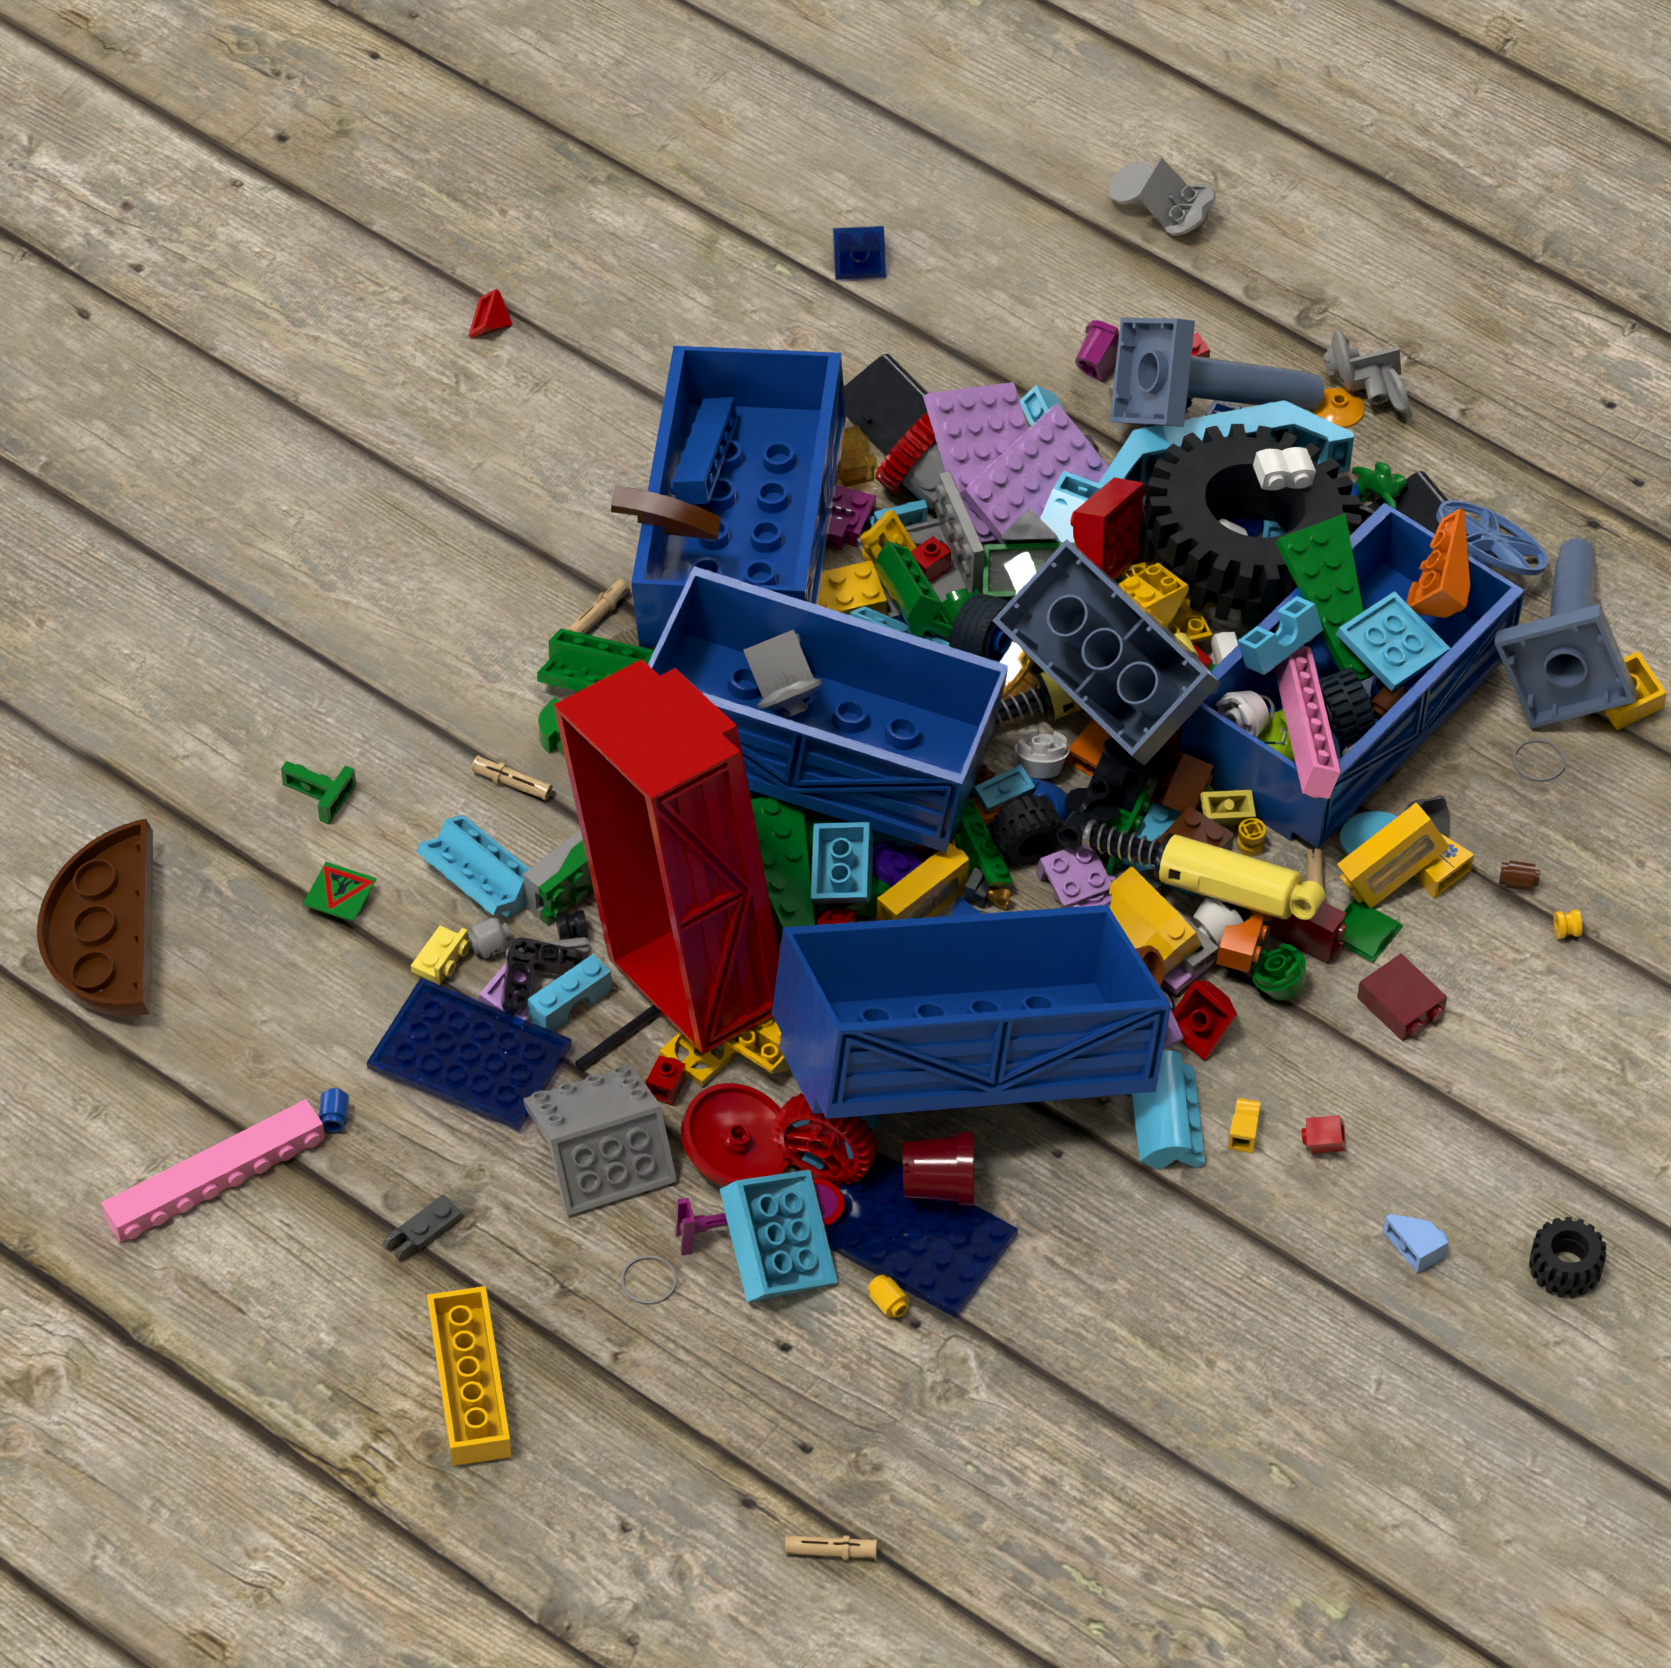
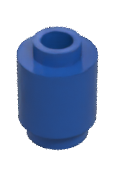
[319,1088,349,1133]

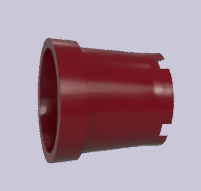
[903,1131,974,1207]

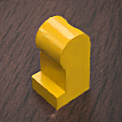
[1228,1098,1261,1154]

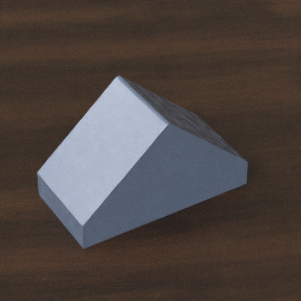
[992,539,1220,765]

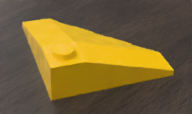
[1109,866,1202,976]

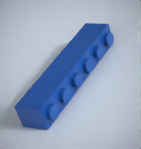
[670,397,738,504]

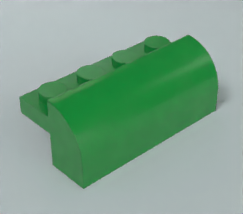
[875,541,952,638]
[537,628,654,692]

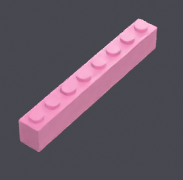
[1274,646,1340,799]
[101,1099,325,1243]

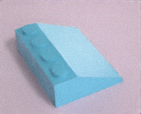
[719,1170,838,1303]

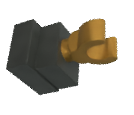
[963,868,1012,910]

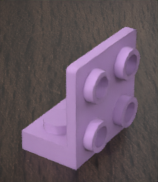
[1035,845,1111,907]

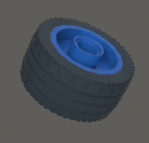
[949,593,1019,667]

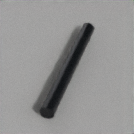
[575,1004,662,1071]

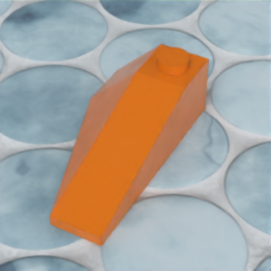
[1406,508,1470,618]

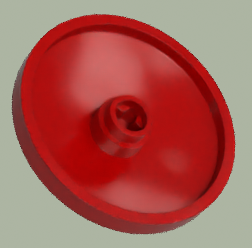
[681,1083,791,1186]

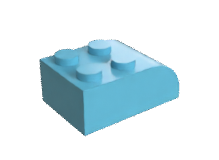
[811,822,874,904]

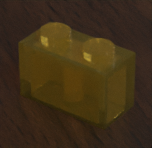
[838,425,878,487]

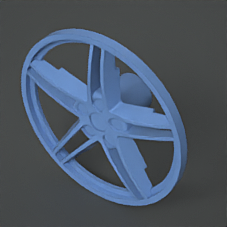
[1436,500,1548,575]

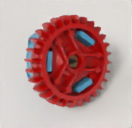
[773,1093,879,1186]

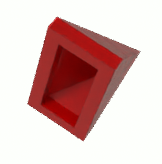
[468,289,513,338]

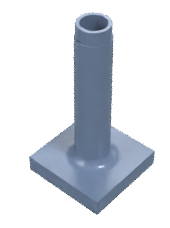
[1110,317,1324,427]
[1495,538,1636,728]

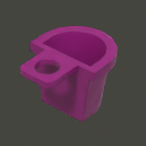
[1075,320,1119,382]

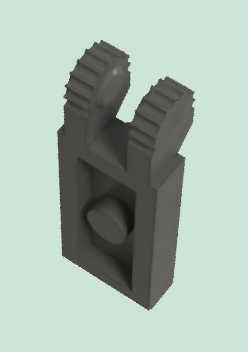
[383,1194,463,1261]

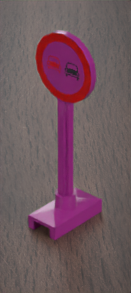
[675,1178,844,1256]

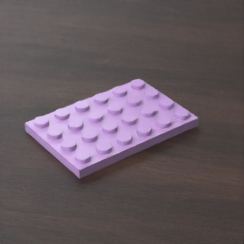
[923,382,1028,544]
[960,403,1109,544]

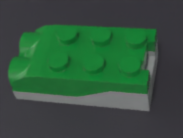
[523,829,594,926]

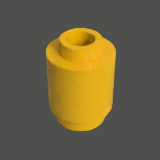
[867,1275,910,1318]

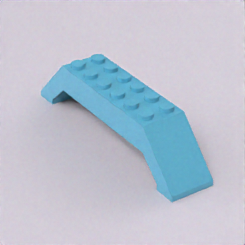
[1099,400,1354,487]

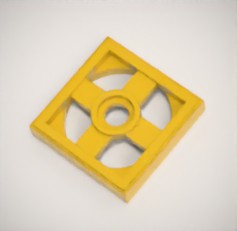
[659,1032,739,1087]

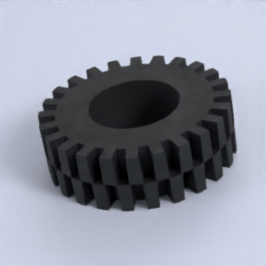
[1140,424,1361,625]

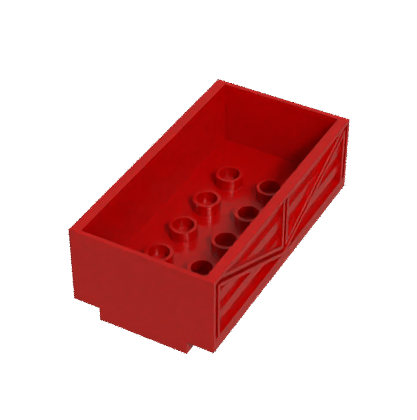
[553,659,780,1054]

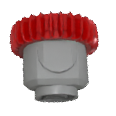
[876,412,945,510]

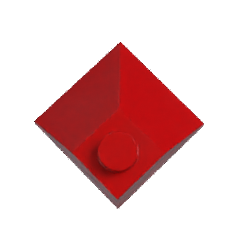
[1172,981,1237,1060]

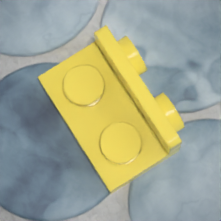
[411,926,470,985]

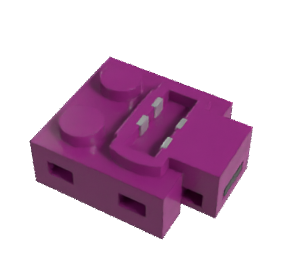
[827,485,876,550]

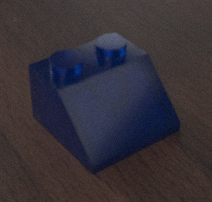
[831,225,886,280]

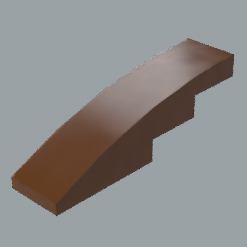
[611,485,721,541]

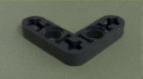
[501,938,589,1015]

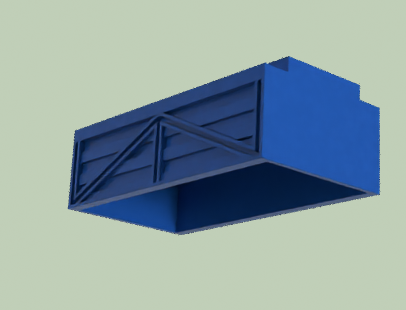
[631,346,846,648]
[1179,503,1525,848]
[648,566,1009,852]
[771,905,1171,1119]

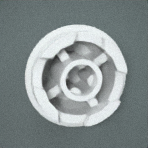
[1215,691,1269,738]
[1015,729,1069,779]
[1192,897,1243,947]

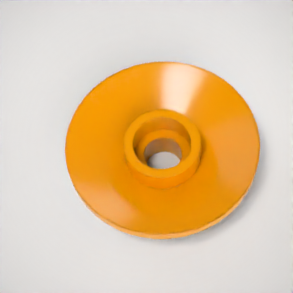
[1313,388,1364,428]

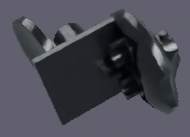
[1065,737,1168,826]

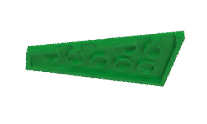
[1275,513,1374,681]
[751,796,815,937]

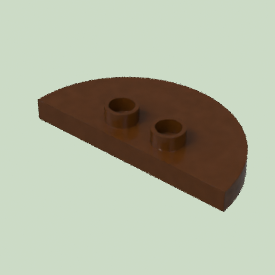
[37,819,153,1016]

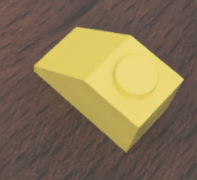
[1200,790,1256,826]

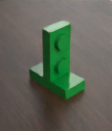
[281,761,356,825]

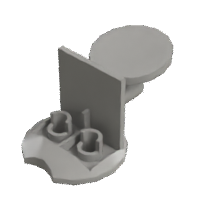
[1109,157,1216,236]
[1323,330,1412,418]
[743,629,822,718]

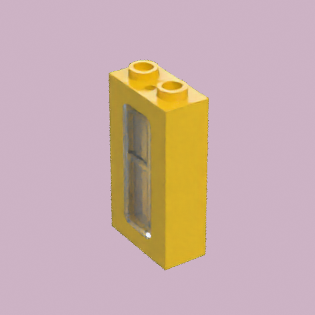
[1337,803,1450,909]
[876,843,969,921]

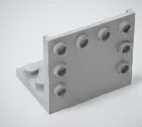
[857,472,984,619]
[523,1065,677,1216]

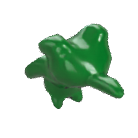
[1352,462,1407,509]

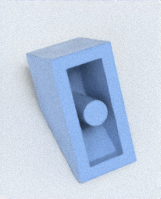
[1383,1214,1449,1274]

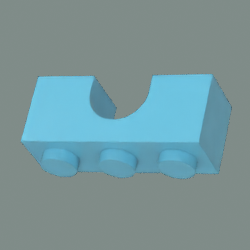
[1238,596,1323,675]
[527,954,612,1036]

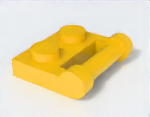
[860,510,916,559]

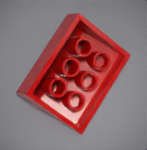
[1070,477,1144,580]

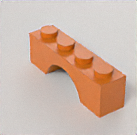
[1216,909,1272,973]

